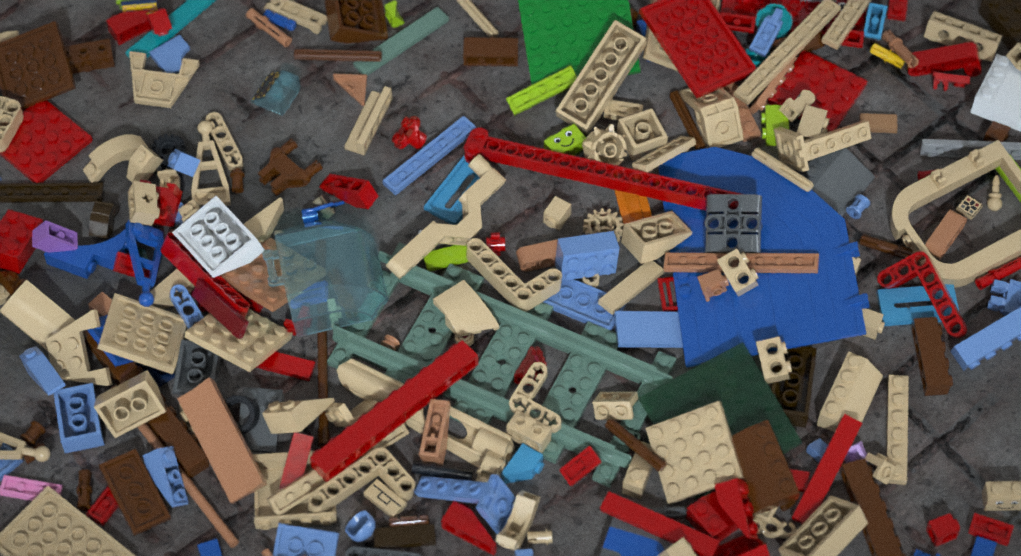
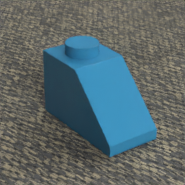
[863,3,888,40]
[501,443,544,484]

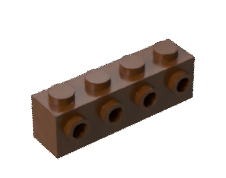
[65,39,115,74]

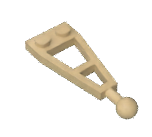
[191,121,231,208]
[0,432,50,462]

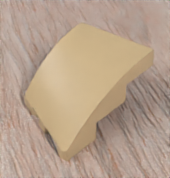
[433,280,499,337]

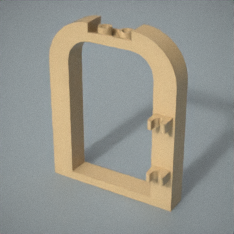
[890,140,1021,288]

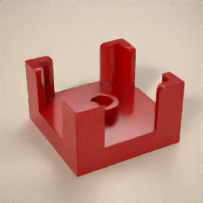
[140,180,183,227]

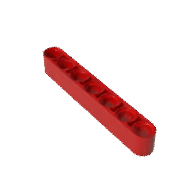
[160,232,250,318]

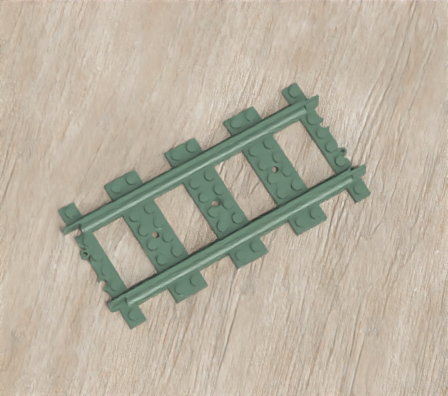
[327,242,677,488]

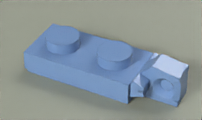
[749,8,783,58]

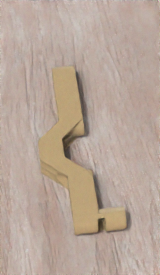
[386,154,506,279]

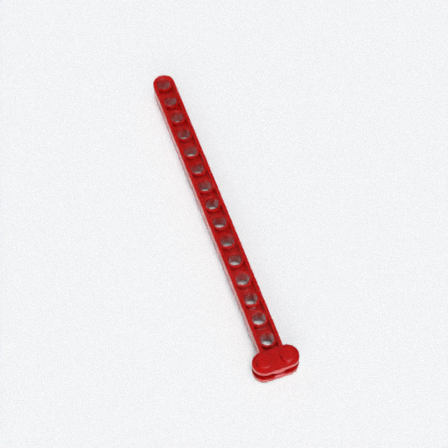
[464,127,740,211]

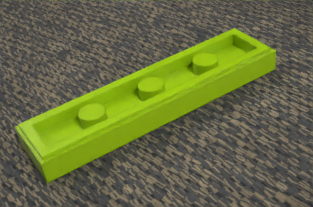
[506,66,577,116]

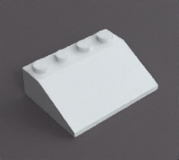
[970,54,1021,131]
[172,196,265,278]

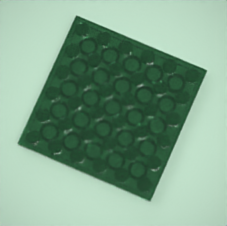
[638,342,802,501]

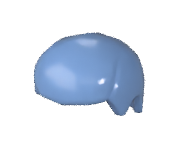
[345,510,375,542]

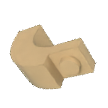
[83,134,148,183]
[496,490,541,550]

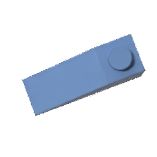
[19,346,66,396]

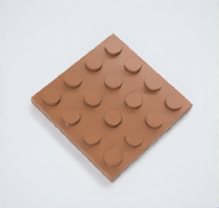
[221,238,326,312]

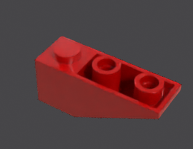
[715,478,758,540]

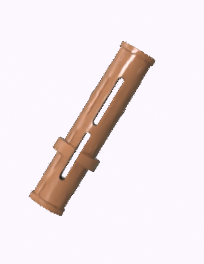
[246,8,292,47]
[882,30,919,68]

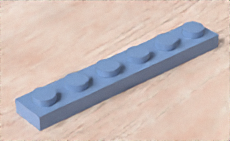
[382,116,476,196]

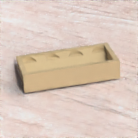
[0,280,76,352]

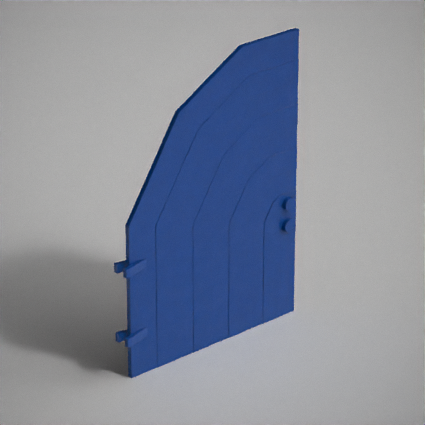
[658,147,870,368]

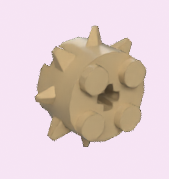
[582,124,627,166]

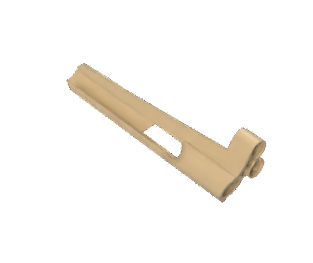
[337,358,514,482]

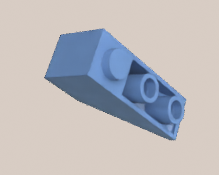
[143,446,189,507]

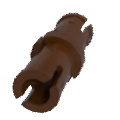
[76,469,92,511]

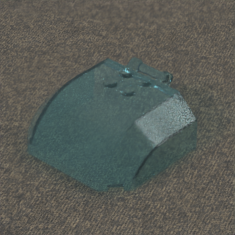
[262,221,388,337]

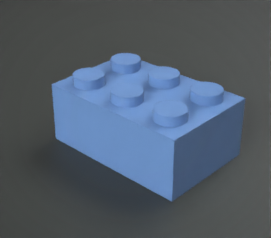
[555,231,619,281]
[54,383,104,453]

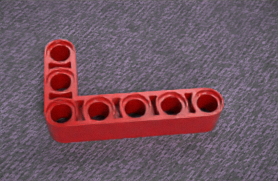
[877,251,967,339]

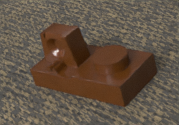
[0,271,27,296]

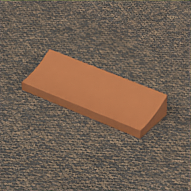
[177,377,267,504]

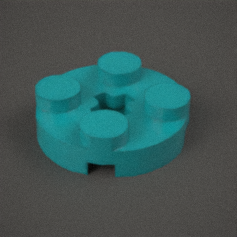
[756,4,792,40]

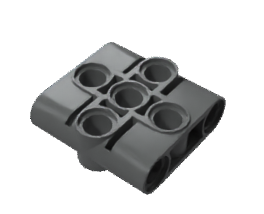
[705,194,763,253]

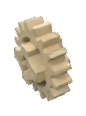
[583,208,624,242]

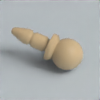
[987,175,1002,211]

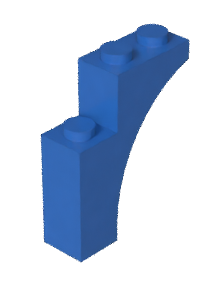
[44,229,129,279]

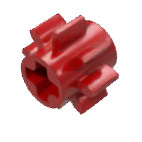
[486,232,505,256]

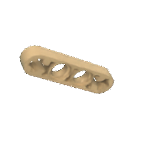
[205,112,244,172]

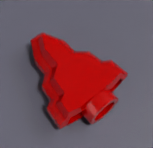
[514,346,547,386]

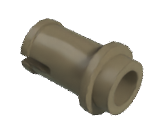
[313,195,335,220]

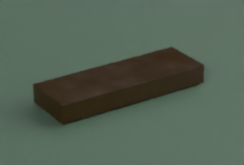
[374,524,436,549]

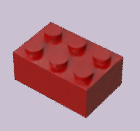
[0,209,43,274]

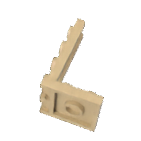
[774,120,871,172]

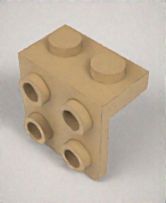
[325,400,378,428]

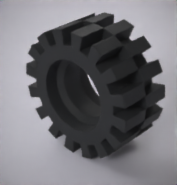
[151,134,186,169]

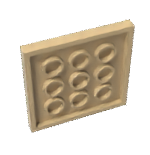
[97,293,186,374]
[185,309,293,372]
[646,401,744,504]

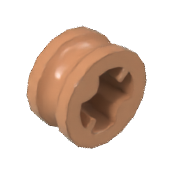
[380,335,400,351]

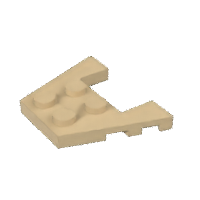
[129,51,200,108]
[46,310,112,386]

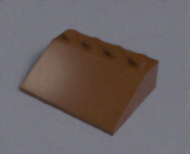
[324,0,388,44]
[732,420,800,516]

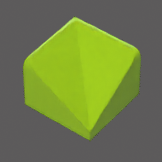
[384,0,404,28]

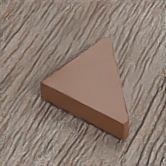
[333,74,367,106]

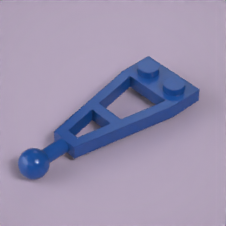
[125,220,164,307]

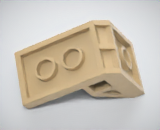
[679,88,744,148]

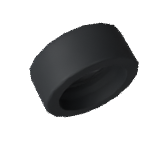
[225,395,260,433]

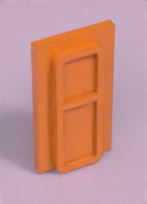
[614,190,652,224]

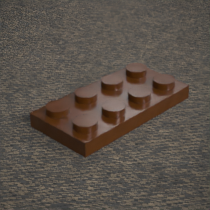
[99,449,171,536]

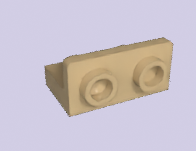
[593,392,638,420]

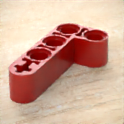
[907,42,982,77]

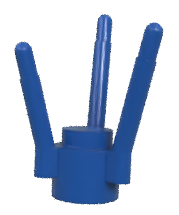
[302,201,345,229]

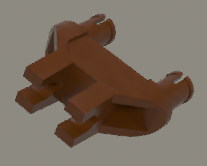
[258,138,323,196]

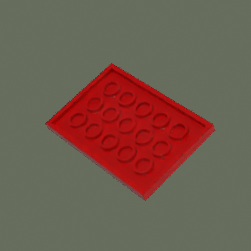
[639,0,757,98]

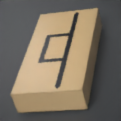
[363,479,407,517]

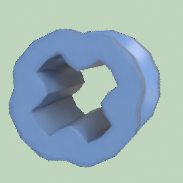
[846,194,870,219]

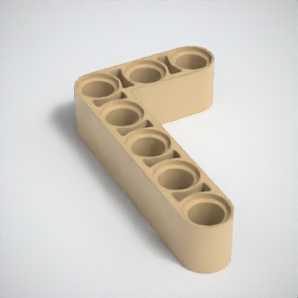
[0,96,24,152]
[466,238,562,312]
[307,447,415,513]

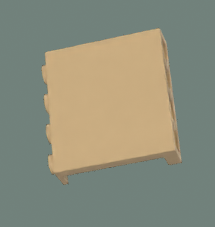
[253,450,337,530]

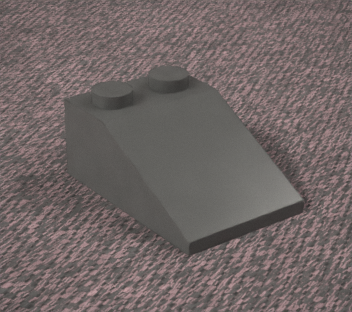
[173,340,222,394]
[238,387,285,453]

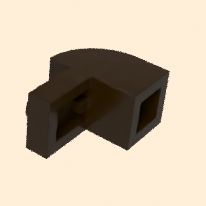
[89,201,120,238]

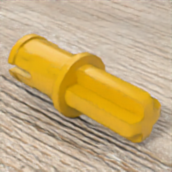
[870,43,904,69]

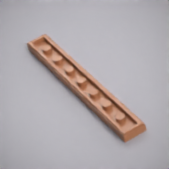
[663,253,819,273]

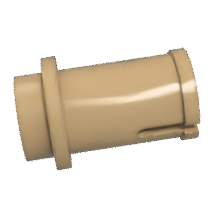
[527,529,553,545]

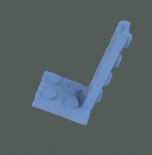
[414,474,516,534]

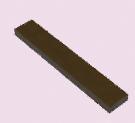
[0,183,104,203]

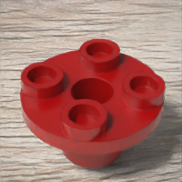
[391,116,427,150]

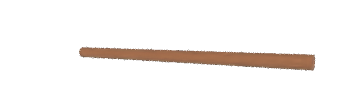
[109,385,239,548]

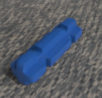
[263,9,297,31]

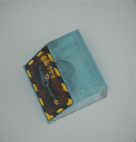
[251,70,300,116]

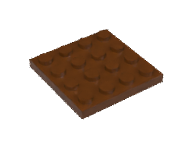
[0,21,76,110]

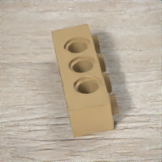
[924,11,1002,62]

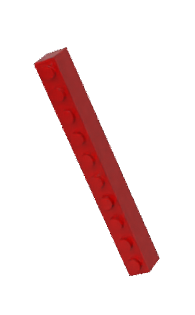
[310,340,478,482]

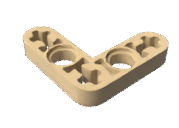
[509,362,562,433]

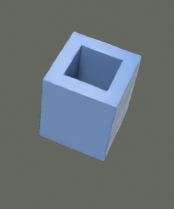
[168,149,200,177]

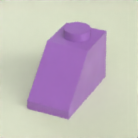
[32,221,78,253]

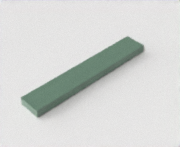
[353,7,449,76]

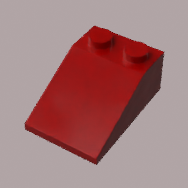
[686,491,755,541]

